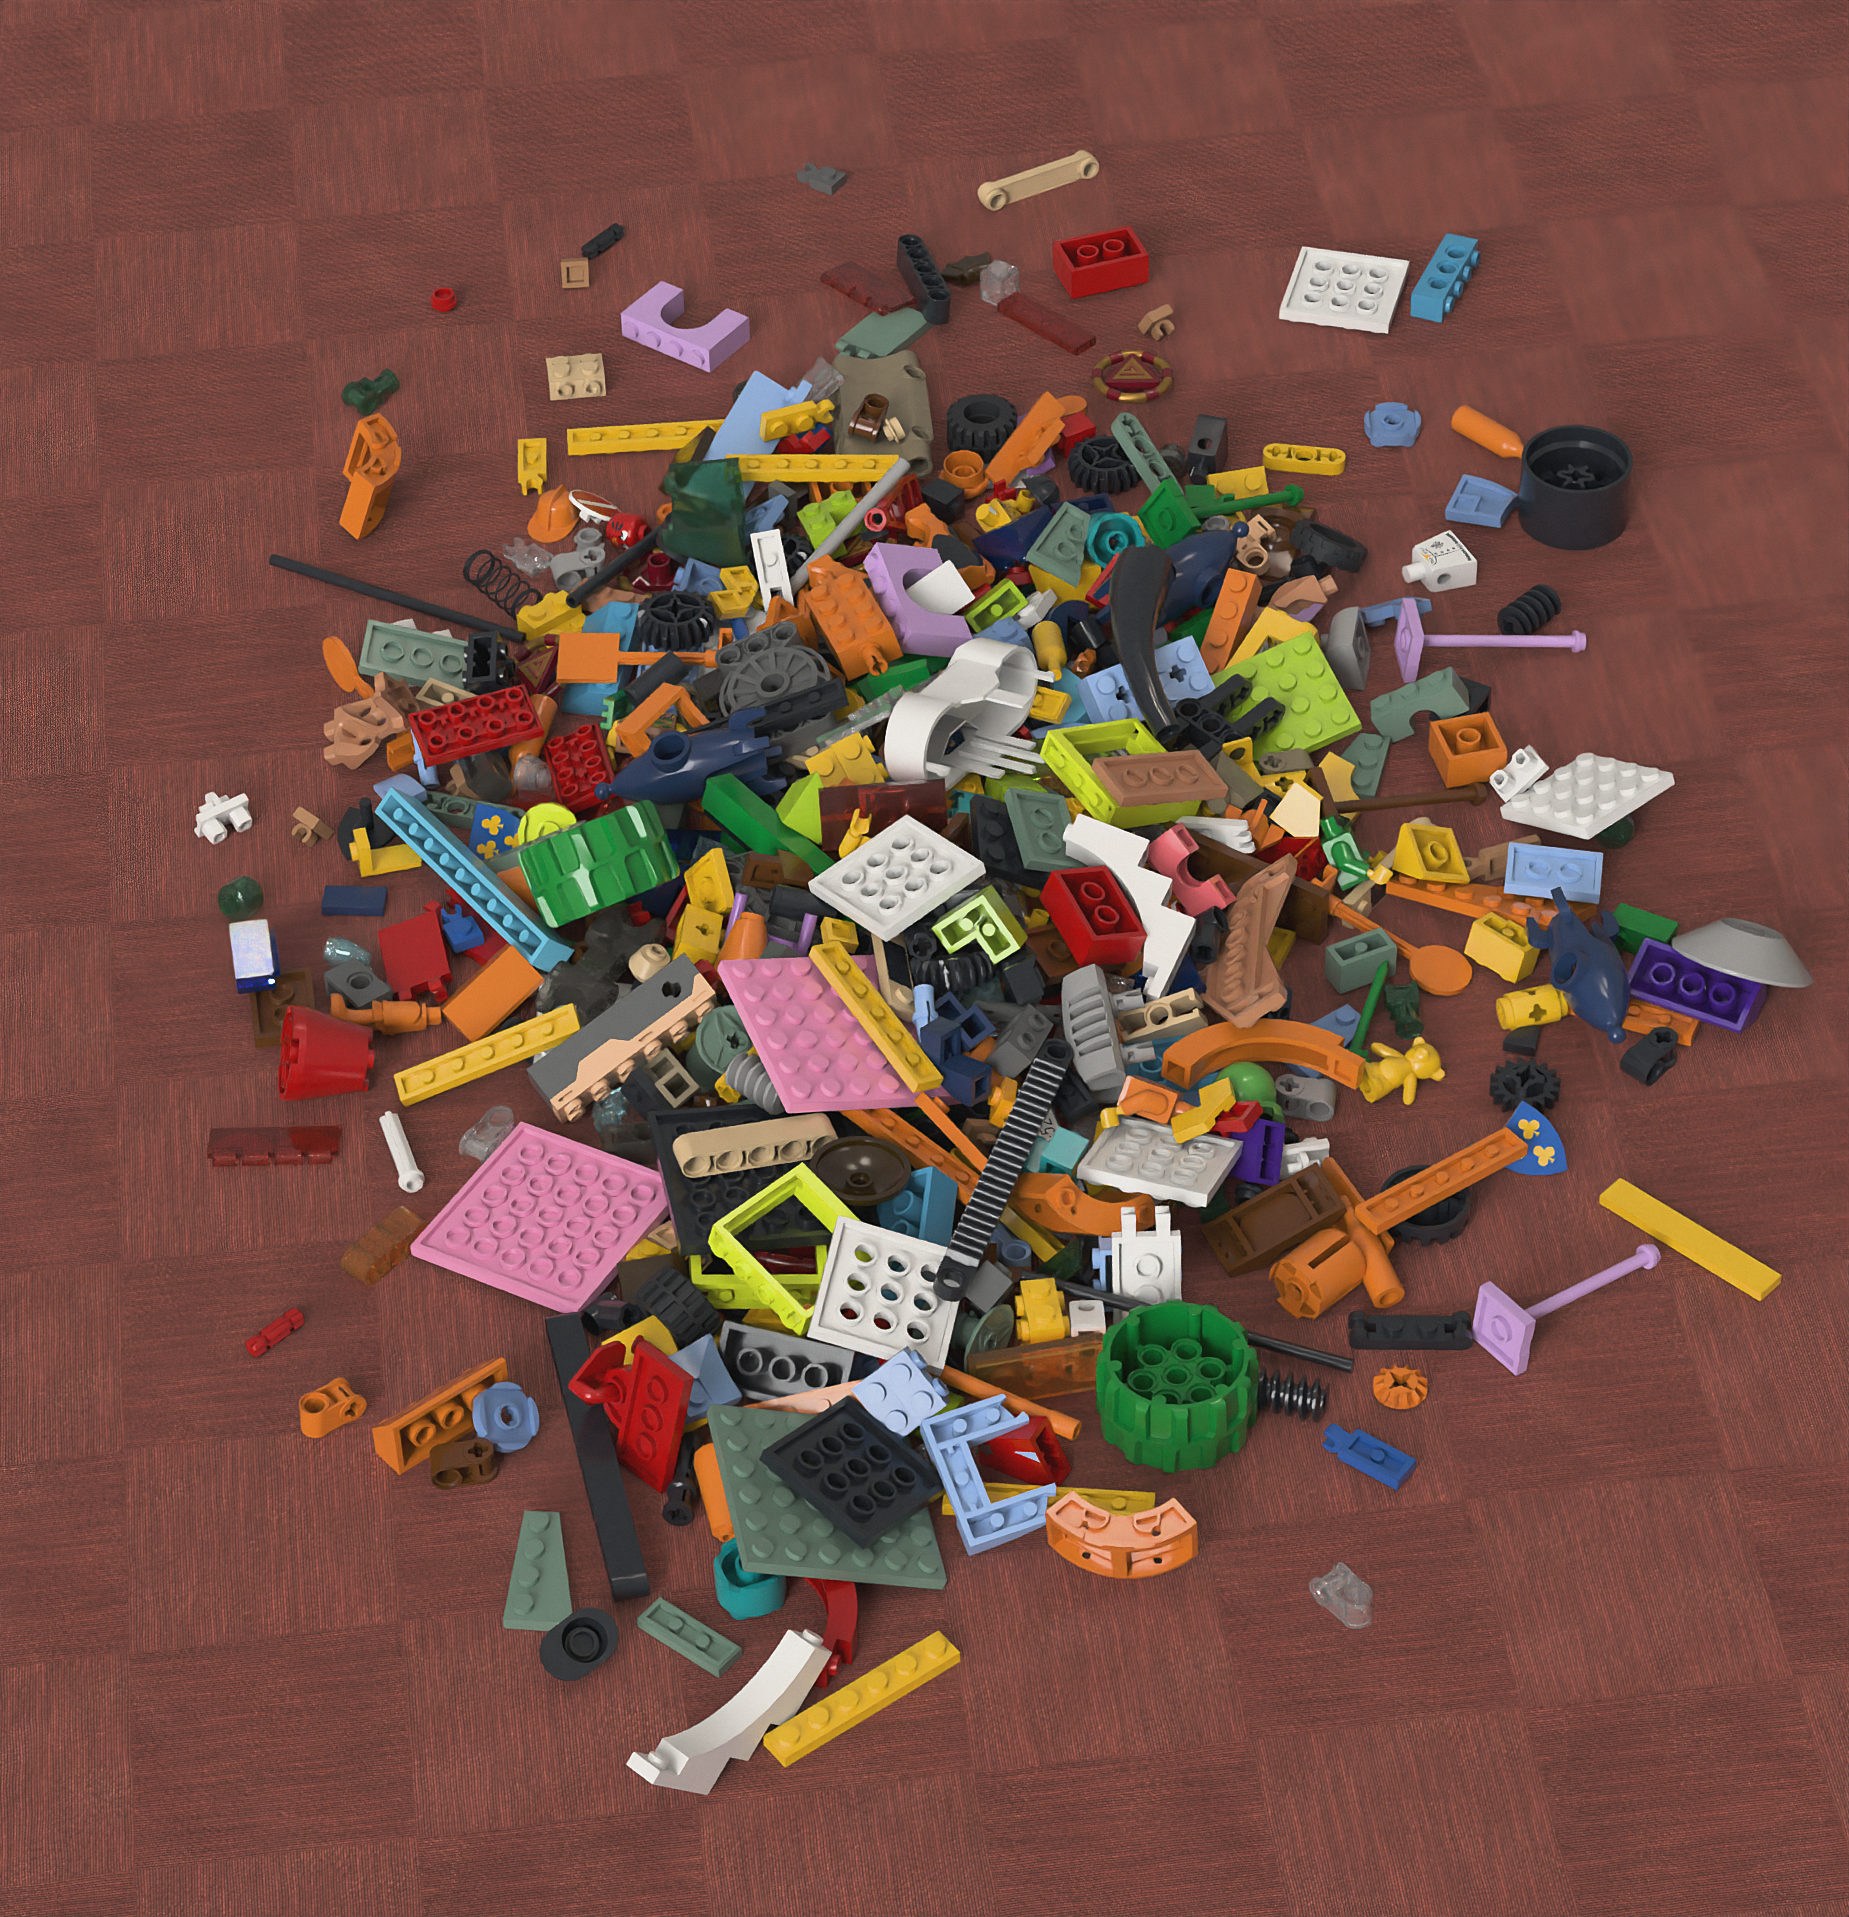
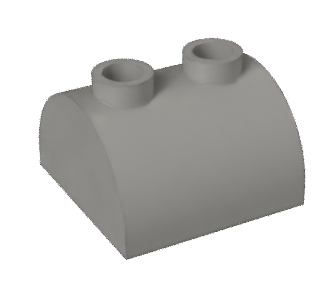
[1321,606,1372,690]

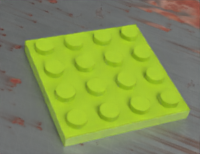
[1210,631,1362,775]

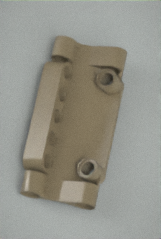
[829,350,934,478]

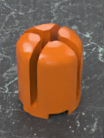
[1269,1229,1367,1320]

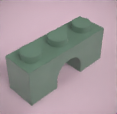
[1370,666,1470,744]

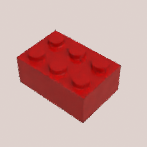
[1053,225,1149,299]
[1039,865,1148,968]

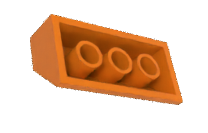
[372,1357,509,1475]

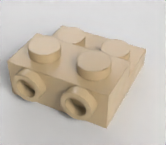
[546,353,606,401]

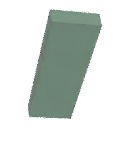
[637,1597,742,1678]

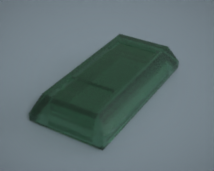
[1034,1239,1083,1280]

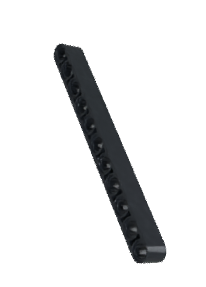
[545,1312,650,1603]

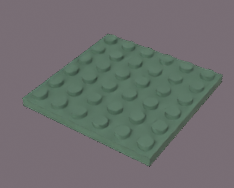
[706,1404,947,1590]

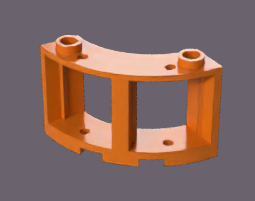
[339,413,401,540]
[615,682,710,813]
[1008,1172,1156,1237]
[1045,1490,1198,1579]

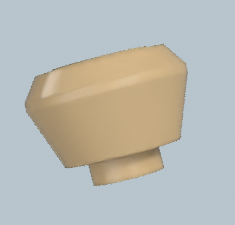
[629,944,671,983]

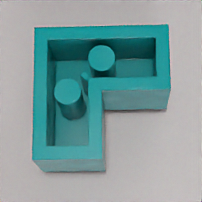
[1020,1126,1089,1185]

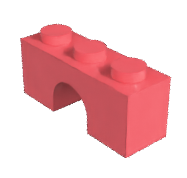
[1147,823,1237,917]

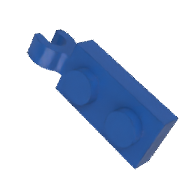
[1322,1423,1417,1490]

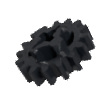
[1489,1057,1561,1115]

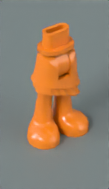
[330,993,441,1036]

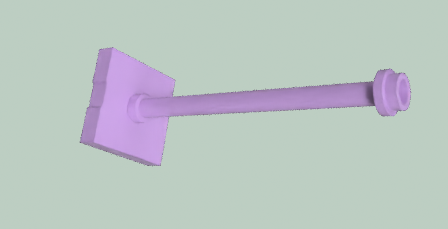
[1394,598,1586,683]
[1471,1244,1661,1376]

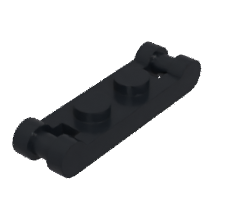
[1348,1310,1473,1350]

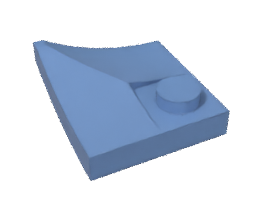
[1445,474,1519,528]
[668,1333,743,1425]

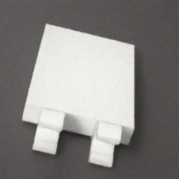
[1111,1206,1181,1325]

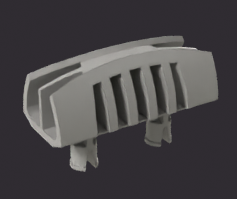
[1062,964,1156,1103]

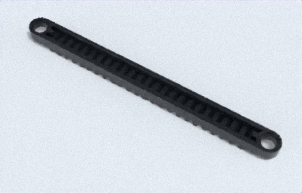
[933,1038,1074,1302]

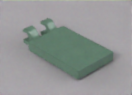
[835,299,933,359]

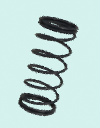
[463,549,543,622]

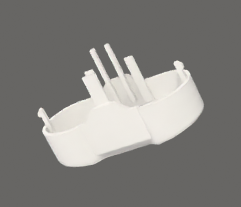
[884,637,1055,792]

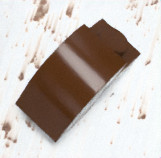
[741,849,814,891]

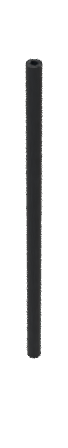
[269,554,526,644]
[1020,1269,1354,1373]

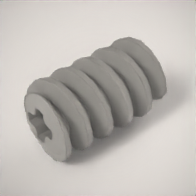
[725,1052,785,1115]

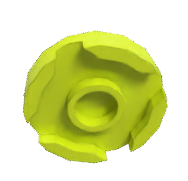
[518,802,578,845]

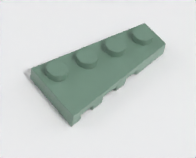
[503,1510,572,1631]

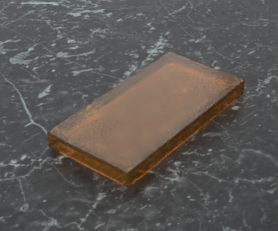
[967,1332,1103,1405]

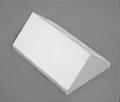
[880,560,975,615]

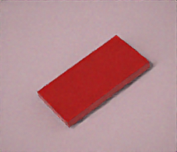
[408,684,544,767]
[543,722,617,814]

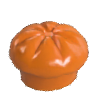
[938,450,990,500]

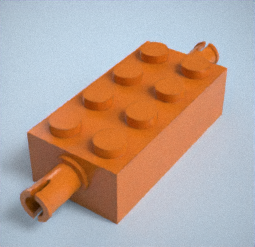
[802,570,903,681]

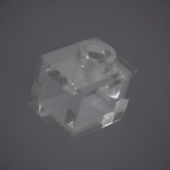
[980,259,1019,308]

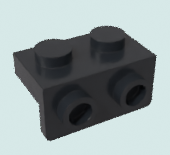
[620,1066,675,1124]

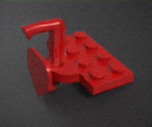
[568,1335,694,1494]

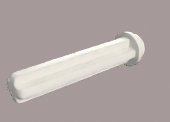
[379,1111,425,1193]

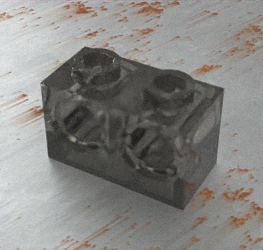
[458,749,514,804]

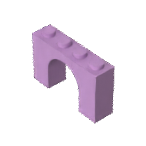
[621,281,750,373]
[863,542,973,658]

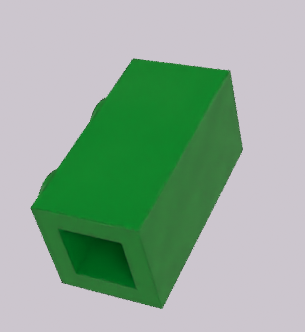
[1611,903,1679,955]

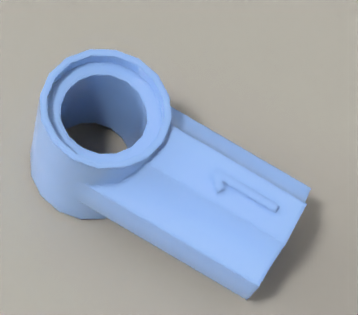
[990,1222,1031,1267]

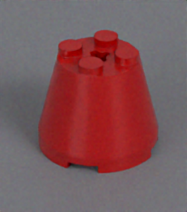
[277,1005,374,1102]

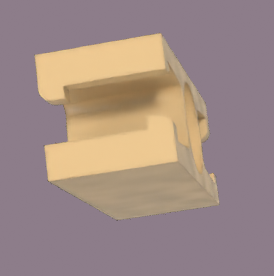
[1117,987,1209,1044]

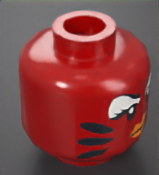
[606,512,651,550]

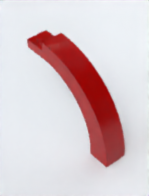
[802,1577,859,1689]

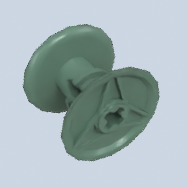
[685,1005,754,1100]
[912,1300,1014,1380]

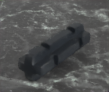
[581,223,624,260]

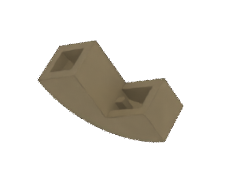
[642,1047,701,1109]

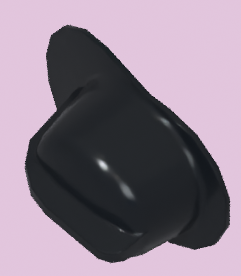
[539,1607,619,1681]

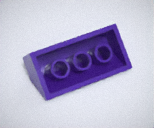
[1628,937,1767,1034]

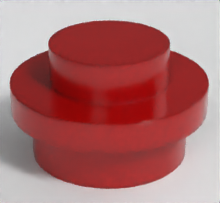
[430,287,458,312]

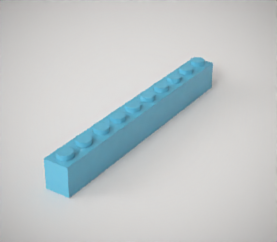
[375,787,574,976]

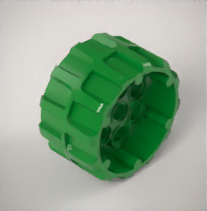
[518,800,680,929]
[1096,1299,1259,1474]

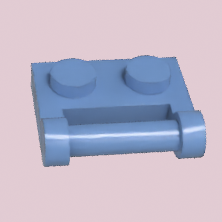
[728,494,789,554]

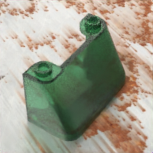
[662,457,746,568]

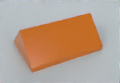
[440,944,545,1043]

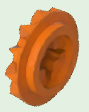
[1071,648,1097,679]
[1373,1363,1428,1409]

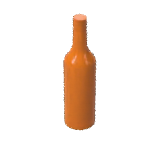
[1451,405,1524,459]
[503,694,558,796]
[1339,1195,1405,1309]

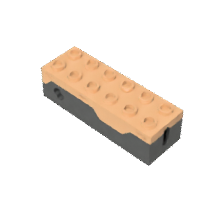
[526,953,719,1124]

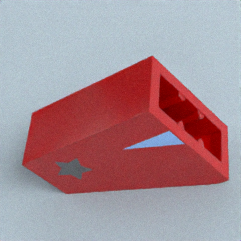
[969,1414,1072,1487]

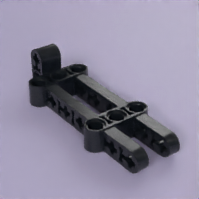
[1129,674,1286,825]

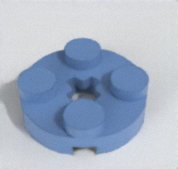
[1364,402,1421,447]
[472,1382,539,1453]

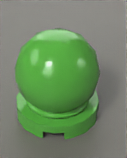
[1213,1061,1285,1136]

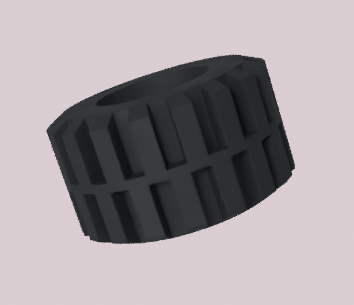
[946,393,1018,464]
[634,1265,723,1350]

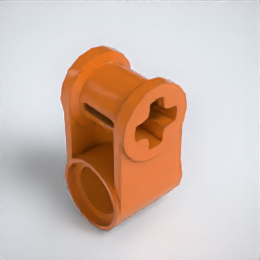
[299,1377,367,1438]

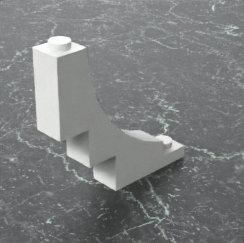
[1063,814,1196,1003]
[626,1629,832,1795]

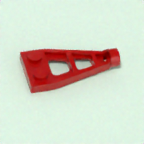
[864,473,924,535]

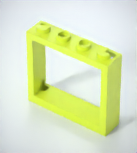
[1039,718,1202,829]
[708,1162,893,1337]
[689,1245,827,1309]

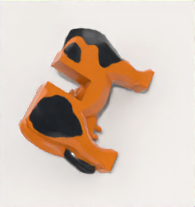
[807,503,996,607]

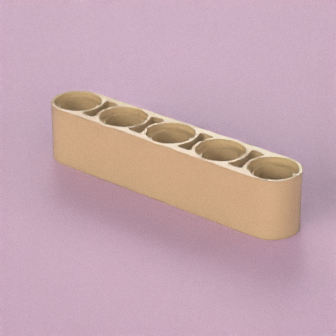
[672,1113,838,1178]

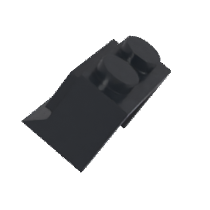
[997,944,1046,1006]

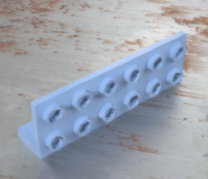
[683,371,813,521]

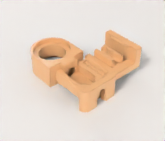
[1230,514,1277,576]

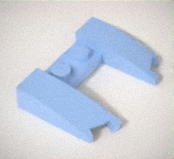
[920,1394,1057,1556]

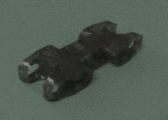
[536,901,667,1028]

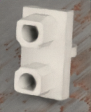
[1489,745,1550,803]
[194,792,252,845]
[1279,1137,1330,1180]

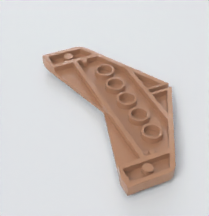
[1184,853,1297,1028]

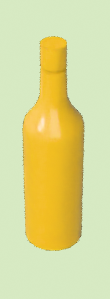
[1032,621,1067,681]

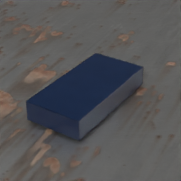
[321,885,388,916]

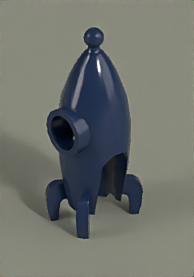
[1093,521,1249,649]
[594,706,787,806]
[1525,887,1631,1044]

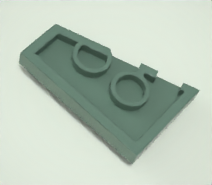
[1025,501,1091,588]
[1340,733,1391,799]

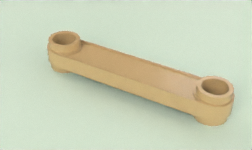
[977,150,1100,211]

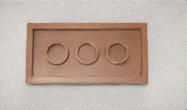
[1091,750,1229,807]

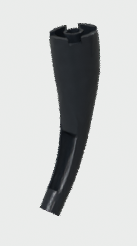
[1109,544,1180,741]

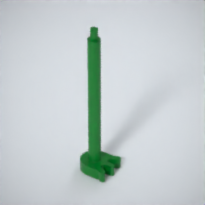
[1347,961,1389,1063]

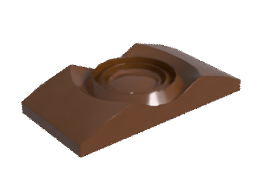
[1231,503,1317,582]
[1200,1162,1347,1277]

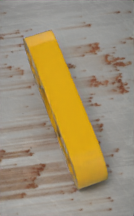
[1263,443,1346,476]

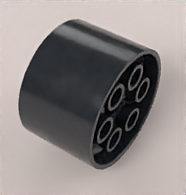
[1518,425,1633,550]

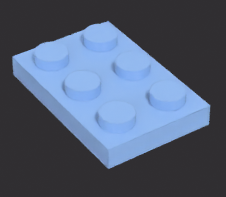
[1504,842,1603,904]

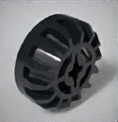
[1380,1165,1471,1248]

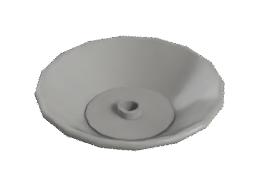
[1672,918,1814,988]

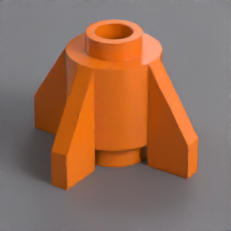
[1223,798,1285,856]

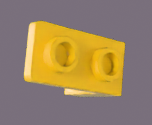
[349,828,422,877]

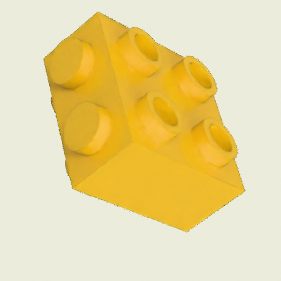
[1014,1277,1070,1378]

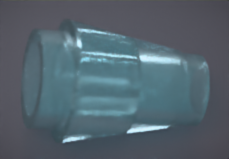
[323,935,372,966]

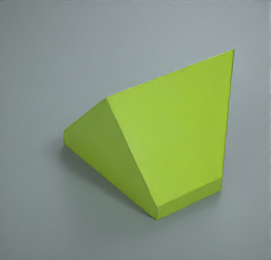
[776,771,839,845]

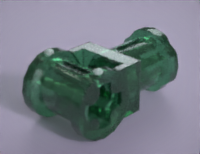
[341,369,400,416]
[1382,980,1424,1040]

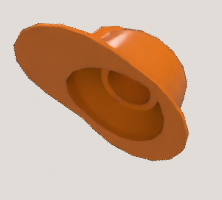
[527,484,581,543]

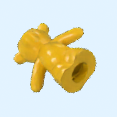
[1359,1037,1445,1105]

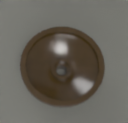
[809,1136,911,1207]

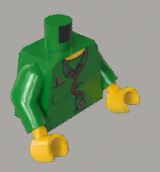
[1319,813,1393,891]

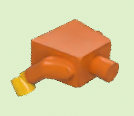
[1100,1075,1197,1128]

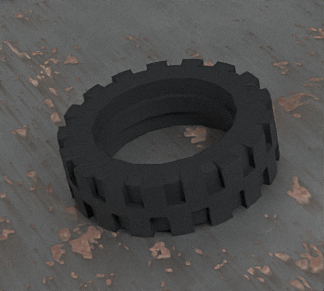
[1289,518,1369,573]

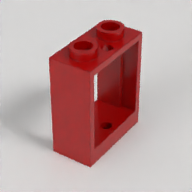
[1252,836,1329,882]

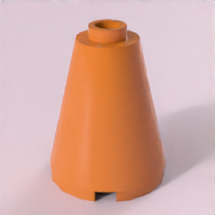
[693,1442,735,1543]

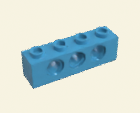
[1410,233,1481,323]

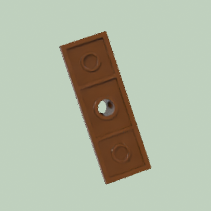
[1163,820,1330,946]

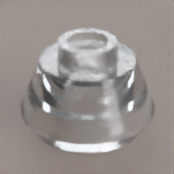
[513,753,551,794]

